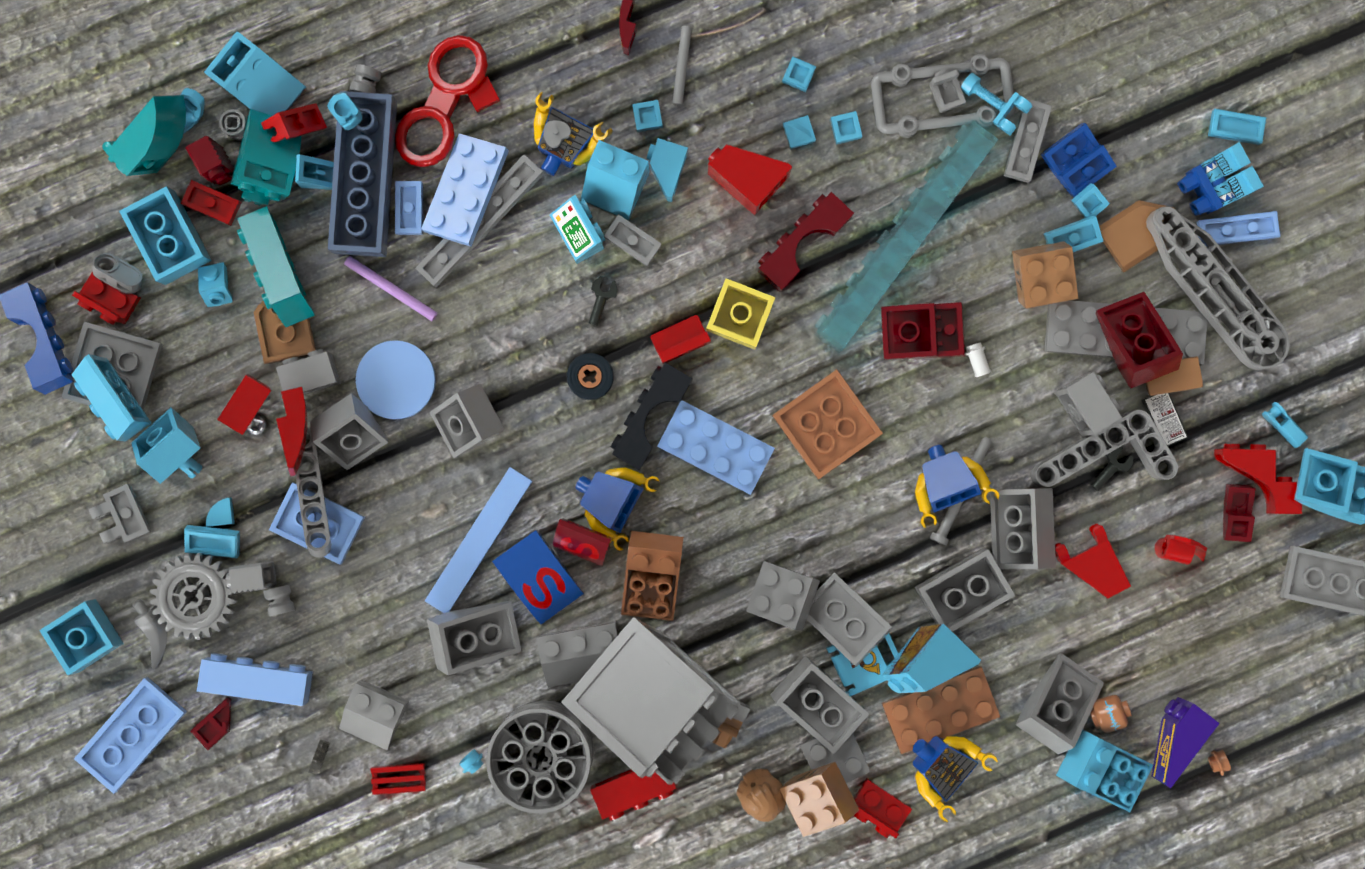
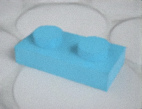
[1043,215,1103,252]

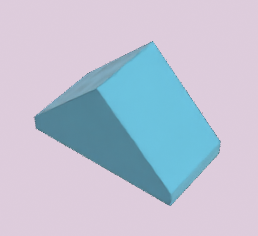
[295,154,334,190]

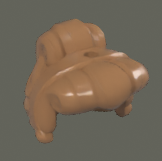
[736,769,786,822]

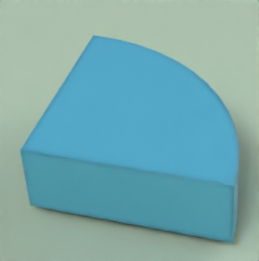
[206,498,235,527]

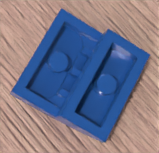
[1041,123,1117,198]

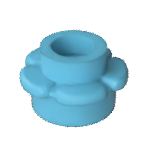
[459,749,483,774]

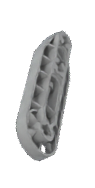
[1146,206,1290,370]

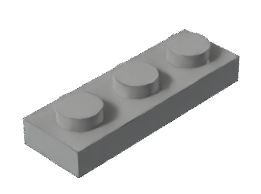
[1004,99,1052,183]

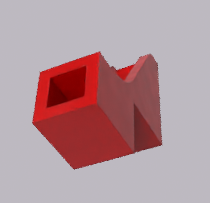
[1214,444,1302,514]

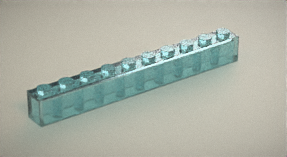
[814,121,998,353]

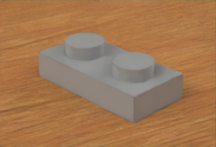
[604,214,662,266]

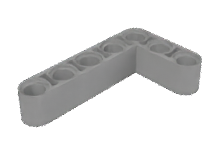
[1030,410,1178,487]

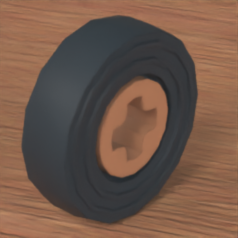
[567,353,614,400]

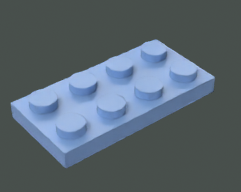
[421,133,509,247]
[657,400,775,495]
[74,677,187,794]

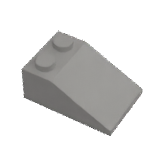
[427,601,522,676]
[1015,653,1104,755]
[770,655,869,754]

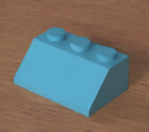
[72,354,152,441]

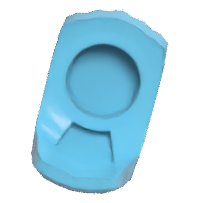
[181,88,205,134]
[327,92,362,130]

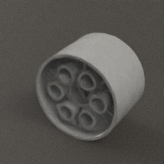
[486,700,594,813]

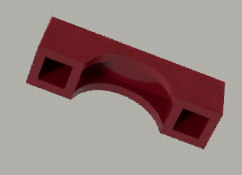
[757,192,854,293]

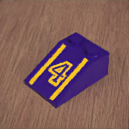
[1151,697,1220,788]

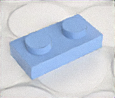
[395,181,423,235]

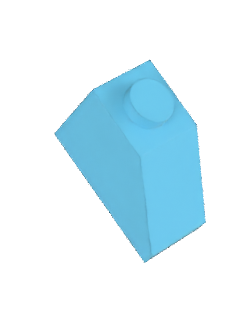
[647,138,688,202]

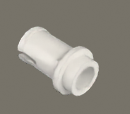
[965,342,991,377]

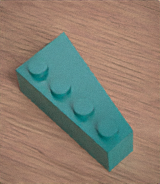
[237,206,315,327]

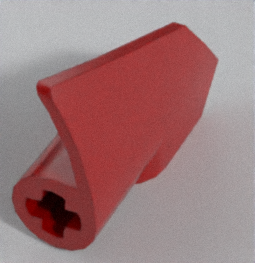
[1154,535,1207,565]

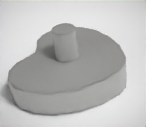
[544,120,571,148]

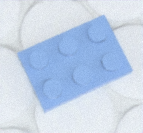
[269,482,365,565]

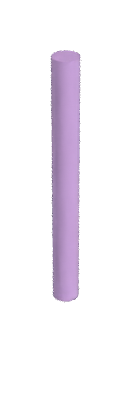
[344,256,438,321]

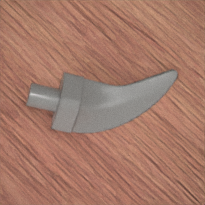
[132,599,167,669]

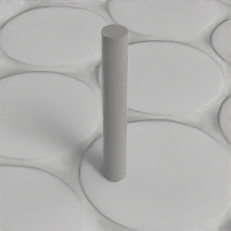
[672,26,692,106]

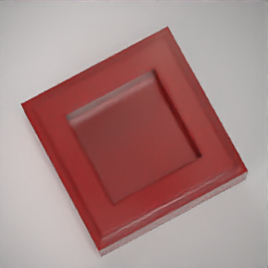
[468,76,500,113]

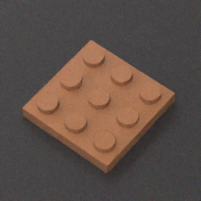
[772,369,883,480]

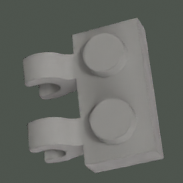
[88,484,151,543]

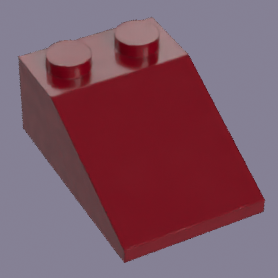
[1096,291,1183,389]

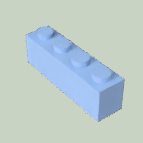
[197,653,313,706]

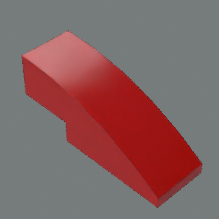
[276,387,308,477]

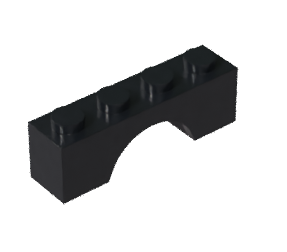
[610,363,693,470]

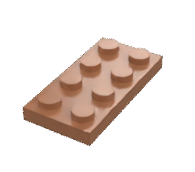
[882,666,1000,754]

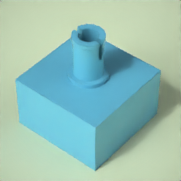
[131,407,202,484]

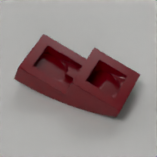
[619,0,637,55]
[1223,484,1256,542]

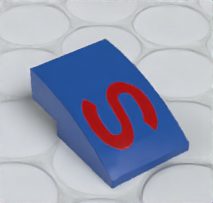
[492,530,584,624]

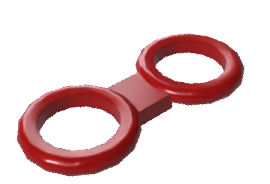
[395,35,488,167]

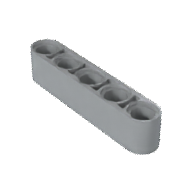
[295,428,332,558]

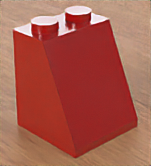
[708,144,792,216]

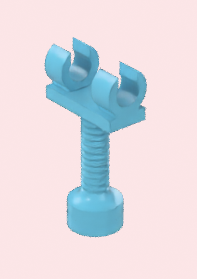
[961,73,1032,136]

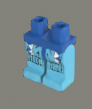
[1177,142,1264,216]

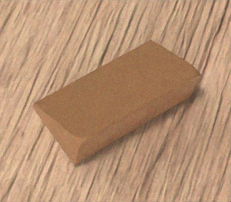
[1146,356,1203,395]

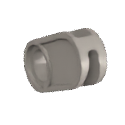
[92,253,142,294]

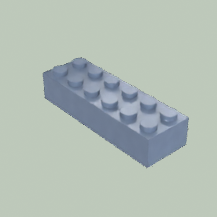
[328,91,397,257]

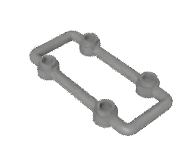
[871,54,1016,138]

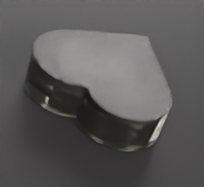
[309,739,330,775]

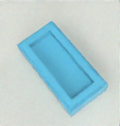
[1208,109,1266,145]
[184,525,240,558]

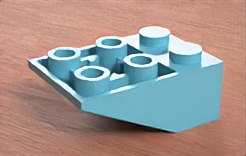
[204,31,306,116]
[1056,730,1153,812]

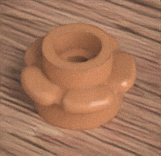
[1208,750,1231,776]

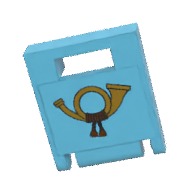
[826,633,899,696]

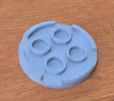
[356,341,436,420]

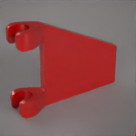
[1055,524,1131,598]

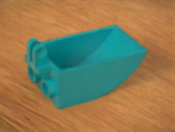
[102,95,186,176]
[231,109,302,206]

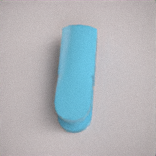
[1262,402,1309,448]

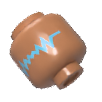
[1090,695,1132,733]

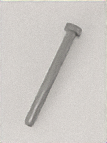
[930,437,992,546]

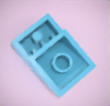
[1294,448,1365,525]

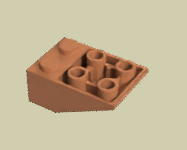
[621,531,684,621]

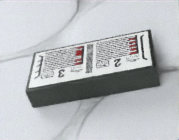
[1141,393,1188,446]

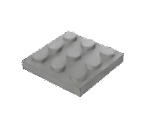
[61,322,163,410]

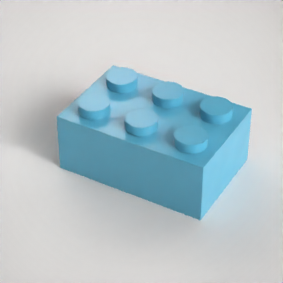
[119,186,212,285]

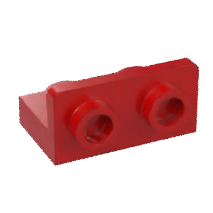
[72,272,141,325]
[854,778,912,839]

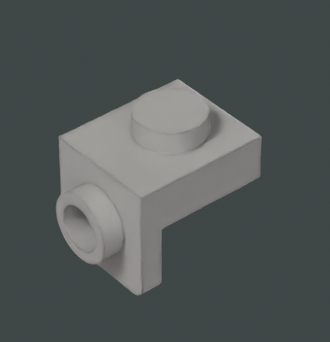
[929,69,966,113]

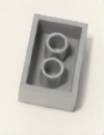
[914,548,1015,632]

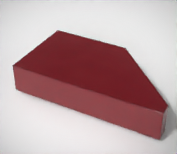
[190,697,232,751]

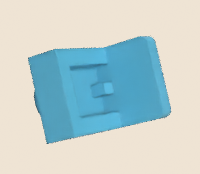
[198,262,233,307]

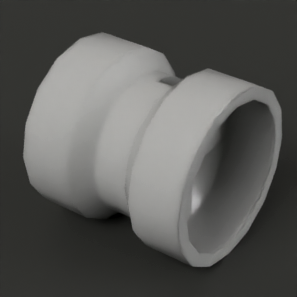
[349,64,382,93]
[219,109,248,141]
[263,584,296,617]

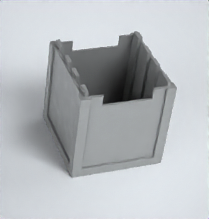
[561,617,741,785]

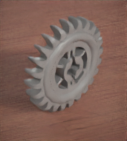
[150,553,238,640]

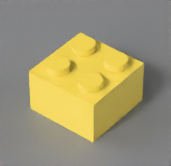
[706,279,775,350]

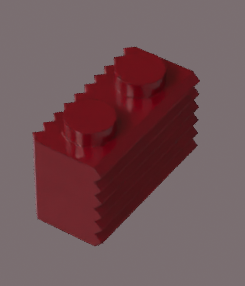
[185,136,234,185]

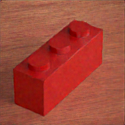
[590,769,677,820]

